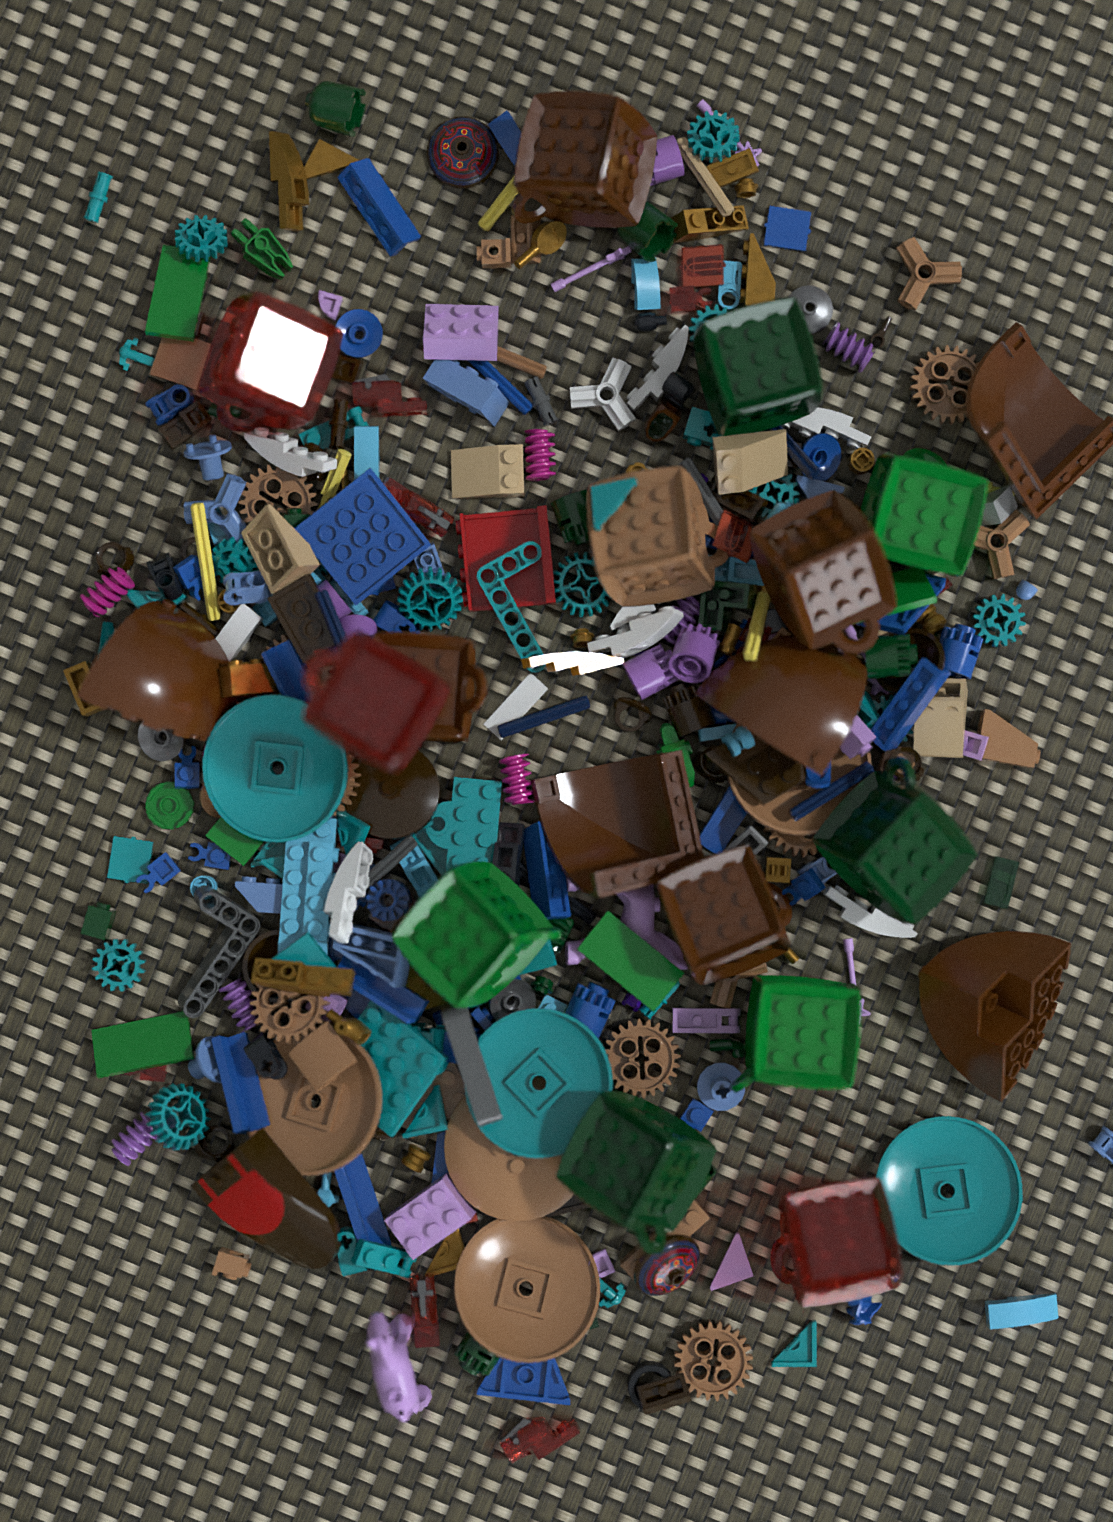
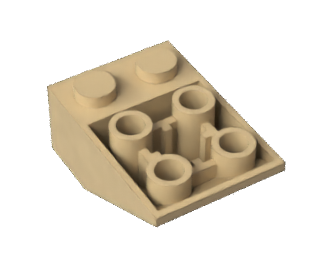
[914,678,968,758]

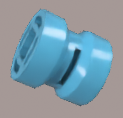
[721,725,755,757]
[190,875,218,900]

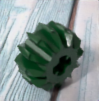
[548,918,574,955]

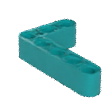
[477,541,546,672]

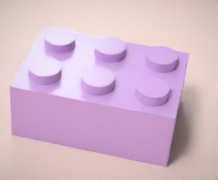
[423,304,499,361]
[384,1172,476,1260]

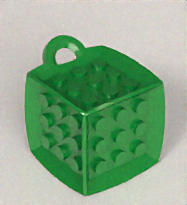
[860,448,988,577]
[392,862,561,1007]
[729,975,861,1093]

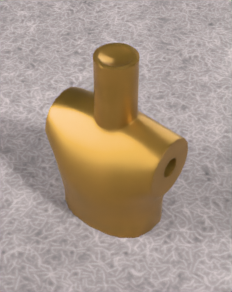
[326,1009,372,1045]

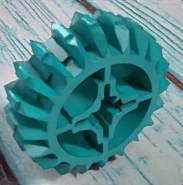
[553,552,612,617]
[397,566,463,632]
[145,1084,211,1151]

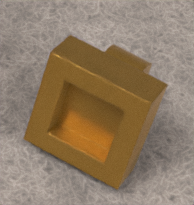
[765,857,791,883]

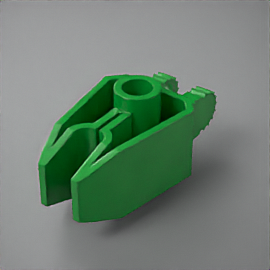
[231,218,293,280]
[656,722,695,787]

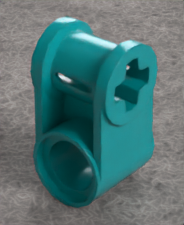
[337,1226,368,1277]

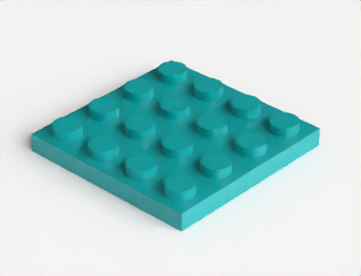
[358,1001,449,1137]

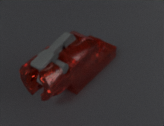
[353,374,428,417]
[383,477,454,537]
[410,1274,440,1348]
[500,1417,580,1463]

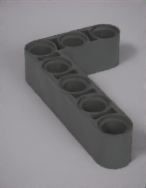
[178,885,260,1018]
[441,1003,503,1127]

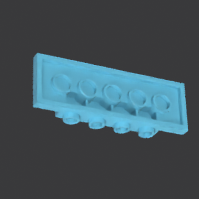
[278,818,339,955]

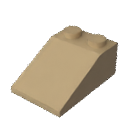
[713,429,788,495]
[451,444,524,499]
[241,505,320,594]

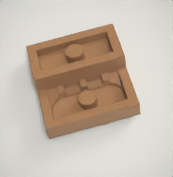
[150,337,214,391]
[288,1021,357,1093]

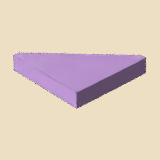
[710,1232,753,1291]

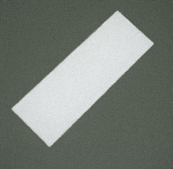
[484,673,548,740]

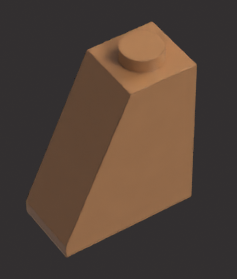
[977,709,1041,768]

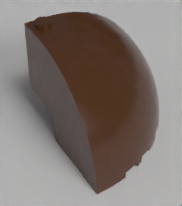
[76,599,237,741]
[695,635,867,776]
[918,931,1071,1102]

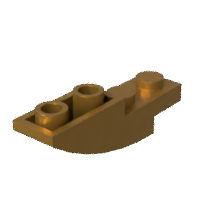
[269,131,310,231]
[251,958,355,997]

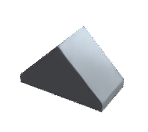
[980,485,1018,526]
[724,825,768,856]

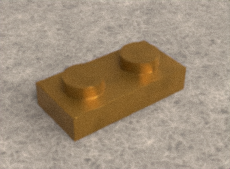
[706,148,759,188]

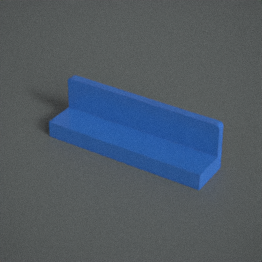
[337,158,421,257]
[261,639,337,727]
[871,658,951,751]
[699,786,747,854]
[523,822,571,920]
[336,956,429,1024]
[211,1032,270,1135]
[334,1153,392,1246]

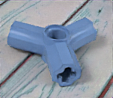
[184,473,247,542]

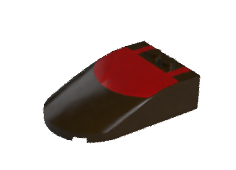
[191,1127,341,1269]

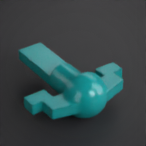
[119,337,155,371]
[593,1276,626,1308]

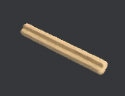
[677,137,734,217]

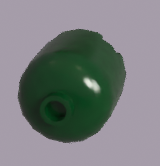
[305,81,366,137]
[617,201,678,262]

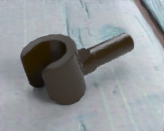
[870,316,893,348]

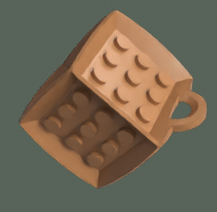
[587,466,730,607]

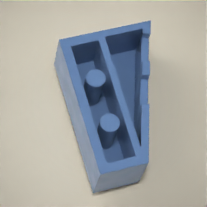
[423,359,510,427]
[332,923,410,988]

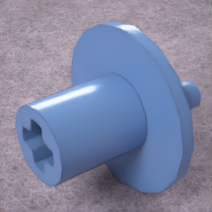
[184,434,232,480]
[188,1036,222,1083]
[697,1062,745,1111]

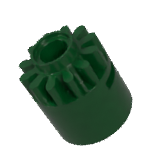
[550,489,590,546]
[866,634,918,679]
[454,1331,500,1376]

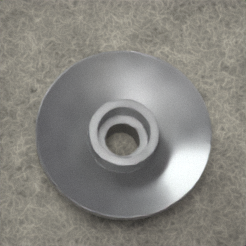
[788,286,833,334]
[138,724,184,761]
[489,979,536,1021]

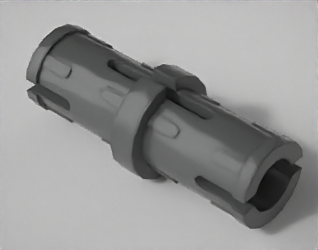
[524,376,558,427]

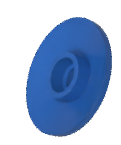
[334,309,383,358]
[802,433,841,481]

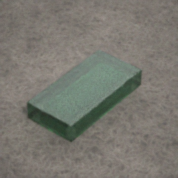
[983,856,1019,909]

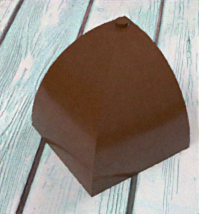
[966,322,1113,519]
[531,750,704,898]

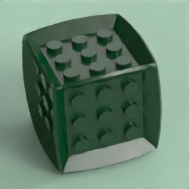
[693,297,823,437]
[813,757,977,925]
[555,1091,717,1255]

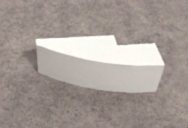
[216,604,263,661]

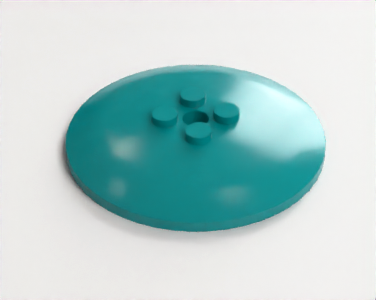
[203,695,348,842]
[464,1008,613,1158]
[875,1116,1023,1266]

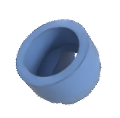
[1016,579,1038,600]

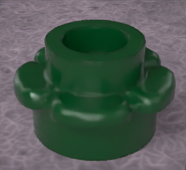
[531,976,554,997]

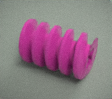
[525,429,556,481]
[80,567,135,617]
[499,754,535,805]

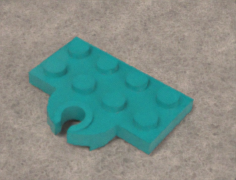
[425,777,502,874]

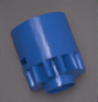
[939,624,983,680]
[366,879,412,921]
[565,982,616,1039]

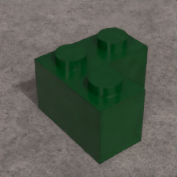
[698,581,757,631]

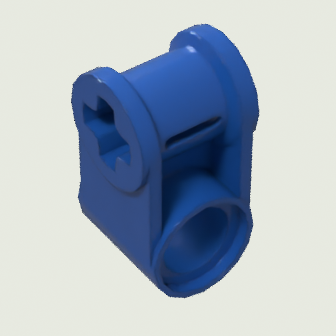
[145,384,194,426]
[373,600,421,633]

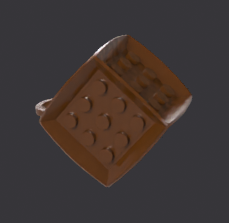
[511,91,657,227]
[749,490,897,654]
[366,632,487,743]
[656,845,792,985]

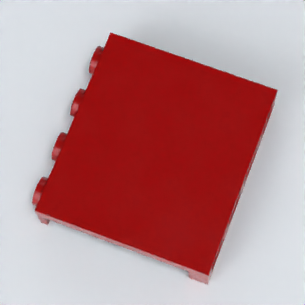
[455,505,556,612]

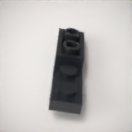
[492,822,525,887]

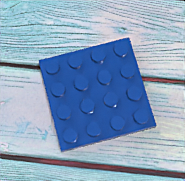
[294,468,431,606]

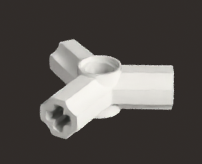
[570,358,636,431]

